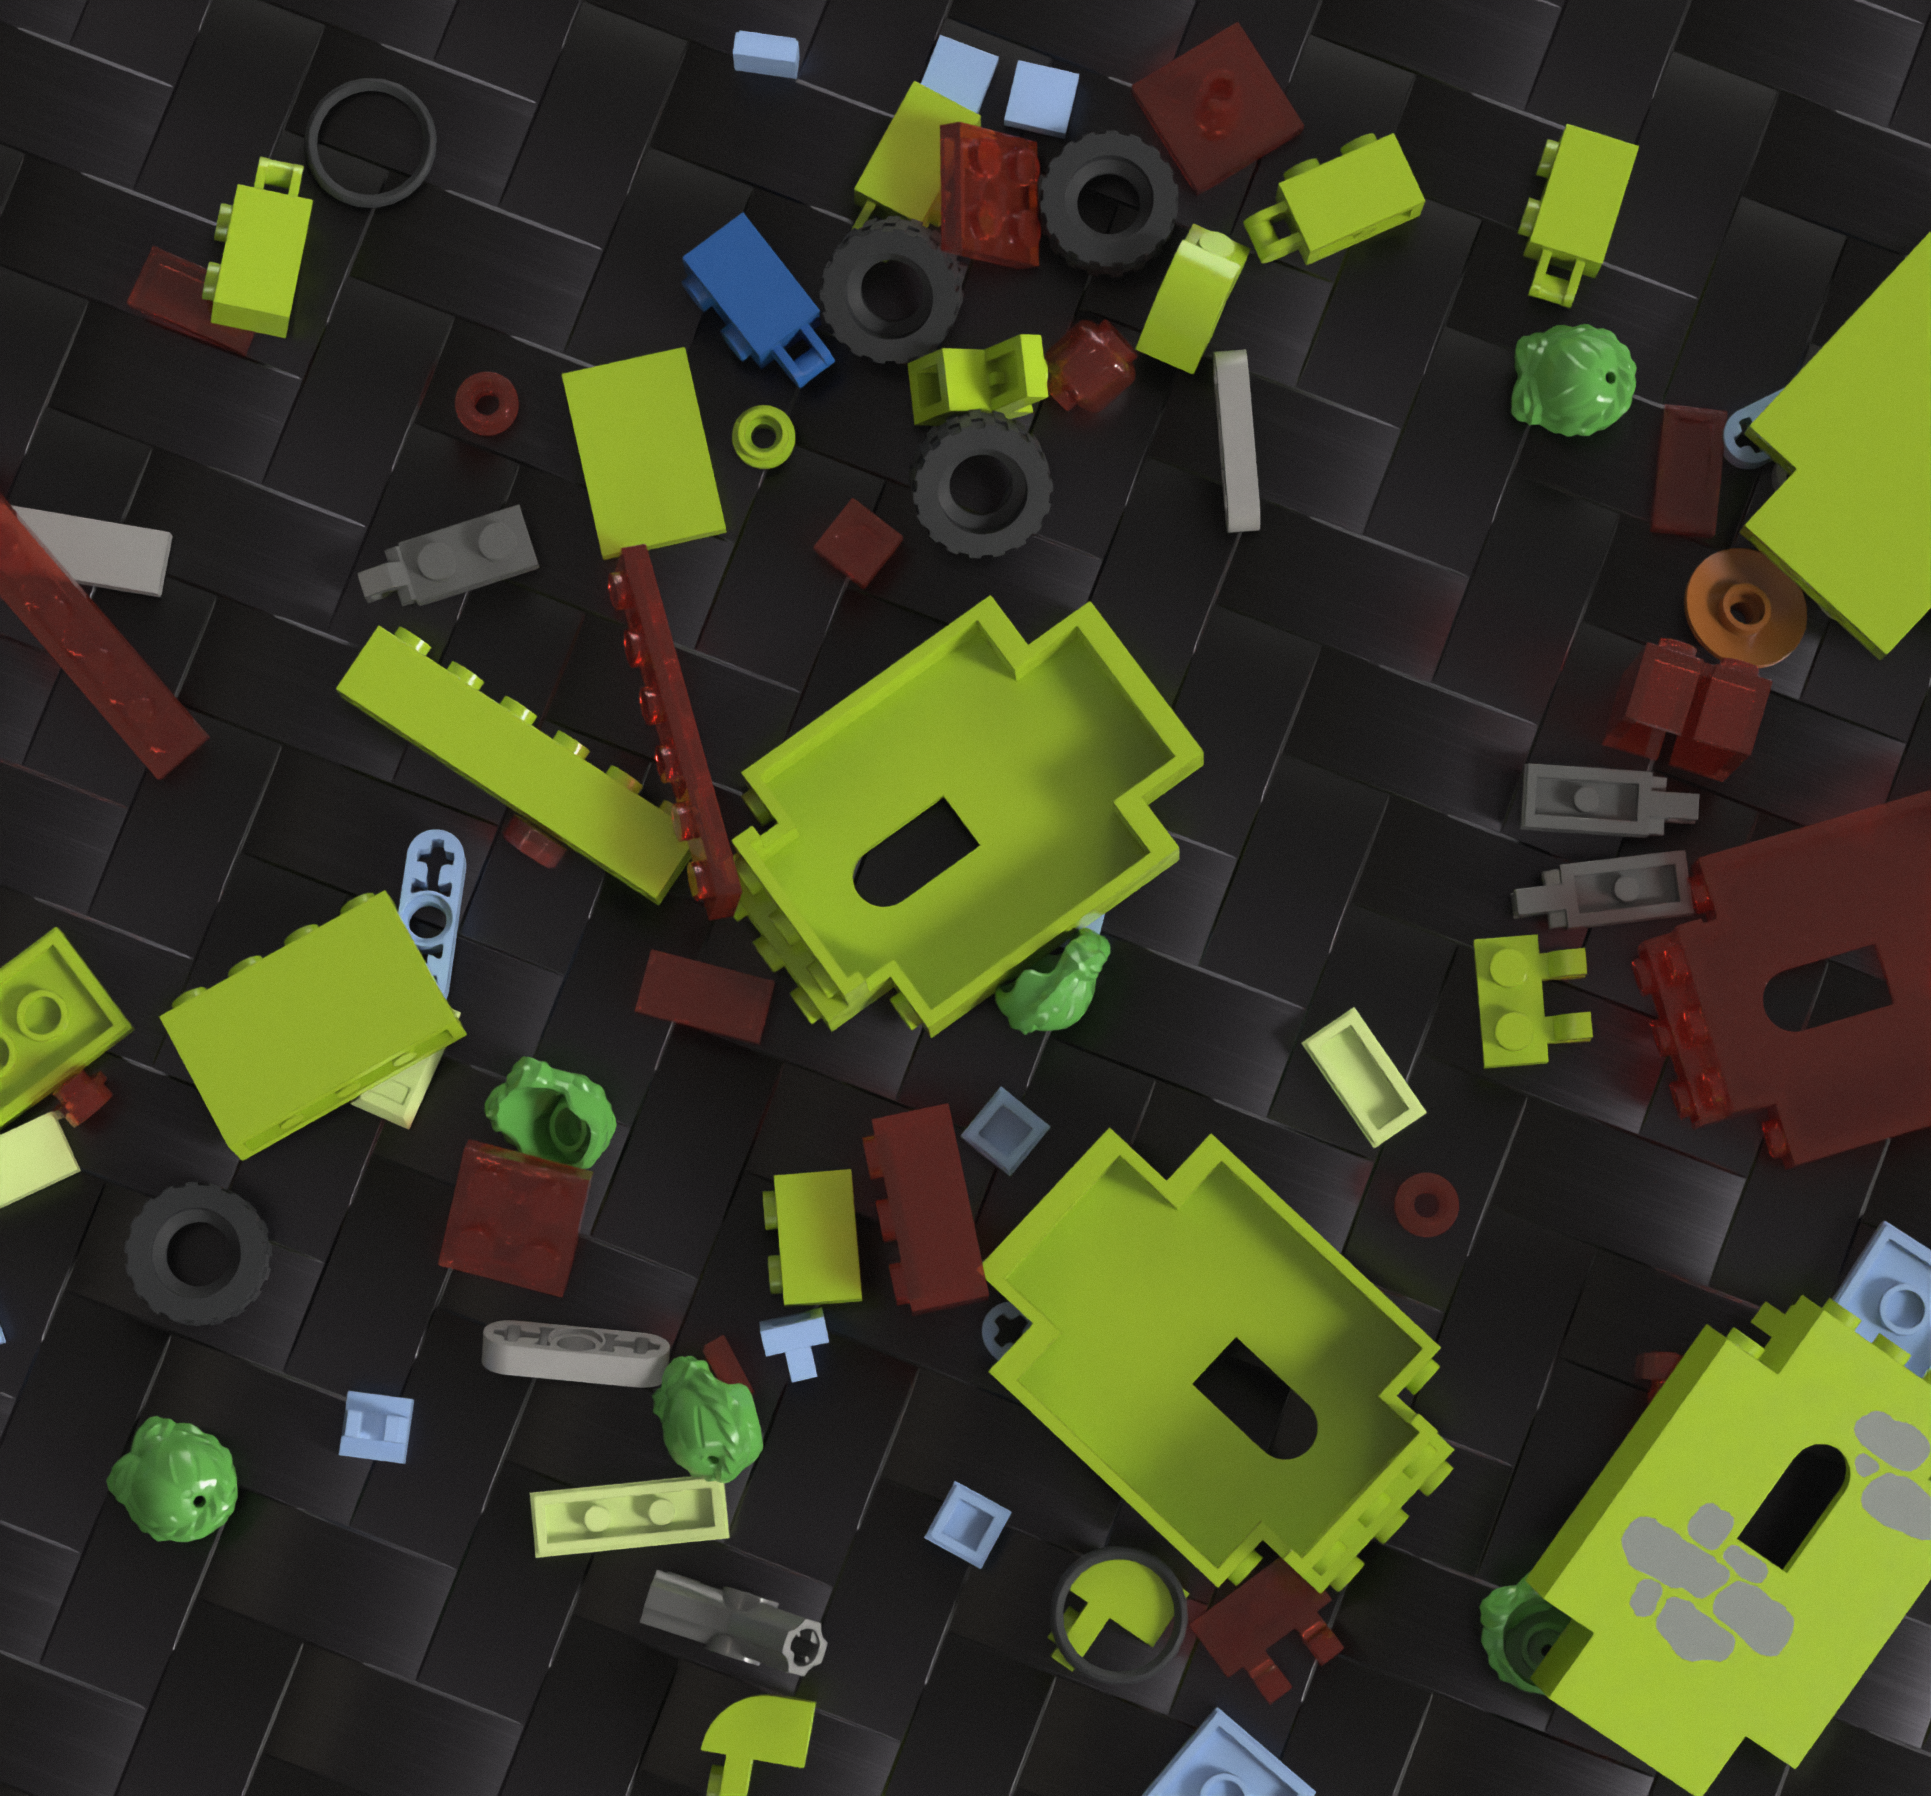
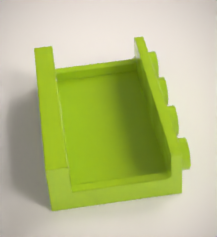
[159,890,467,1161]

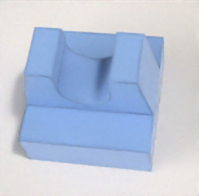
[759,1307,829,1382]
[339,1391,414,1464]

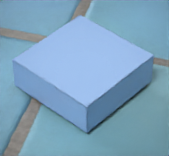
[733,30,800,79]
[921,35,999,114]
[1004,60,1079,139]
[960,1087,1050,1178]
[924,1481,1012,1569]

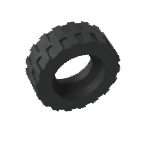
[1039,130,1179,278]
[820,216,964,364]
[909,409,1053,559]
[124,1182,272,1326]

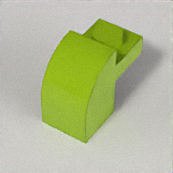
[1136,224,1251,374]
[907,334,1048,426]
[1047,1559,1190,1672]
[701,1694,816,1796]

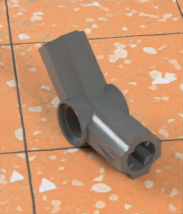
[640,1570,828,1676]

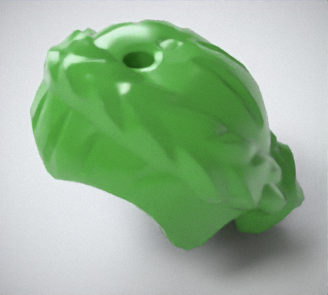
[1511,324,1637,437]
[995,928,1110,1035]
[484,1056,617,1174]
[652,1356,763,1483]
[106,1416,238,1542]
[1479,1571,1572,1695]

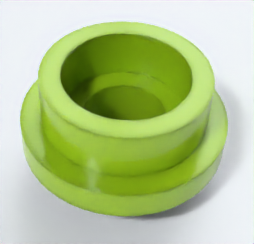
[732,405,795,469]

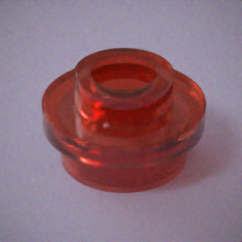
[455,372,519,436]
[52,1069,113,1128]
[1394,1173,1459,1237]

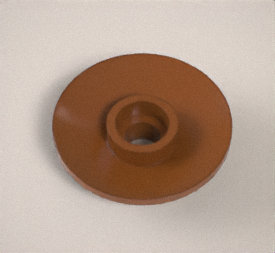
[1684,548,1807,669]

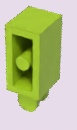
[852,80,986,263]
[1518,124,1639,308]
[1243,133,1425,266]
[202,156,313,338]

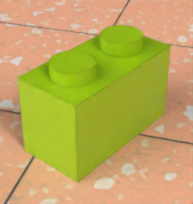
[763,1169,862,1307]

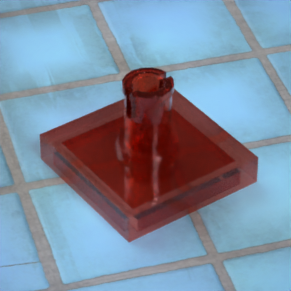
[1131,22,1304,196]

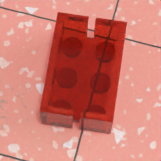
[1601,638,1773,782]
[862,1103,989,1317]

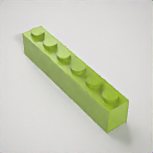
[336,626,701,906]

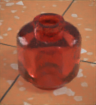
[1044,319,1138,413]

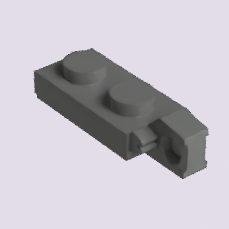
[357,504,540,607]
[1519,763,1699,838]
[1510,850,1694,931]

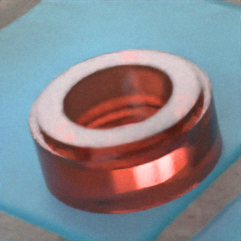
[502,814,567,869]

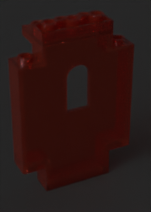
[1632,790,1931,1170]

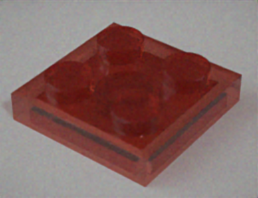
[940,122,1041,269]
[438,1139,594,1297]

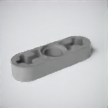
[1213,349,1260,533]
[481,1320,670,1388]

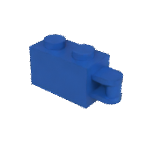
[681,212,835,389]

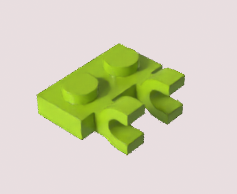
[1473,934,1593,1069]

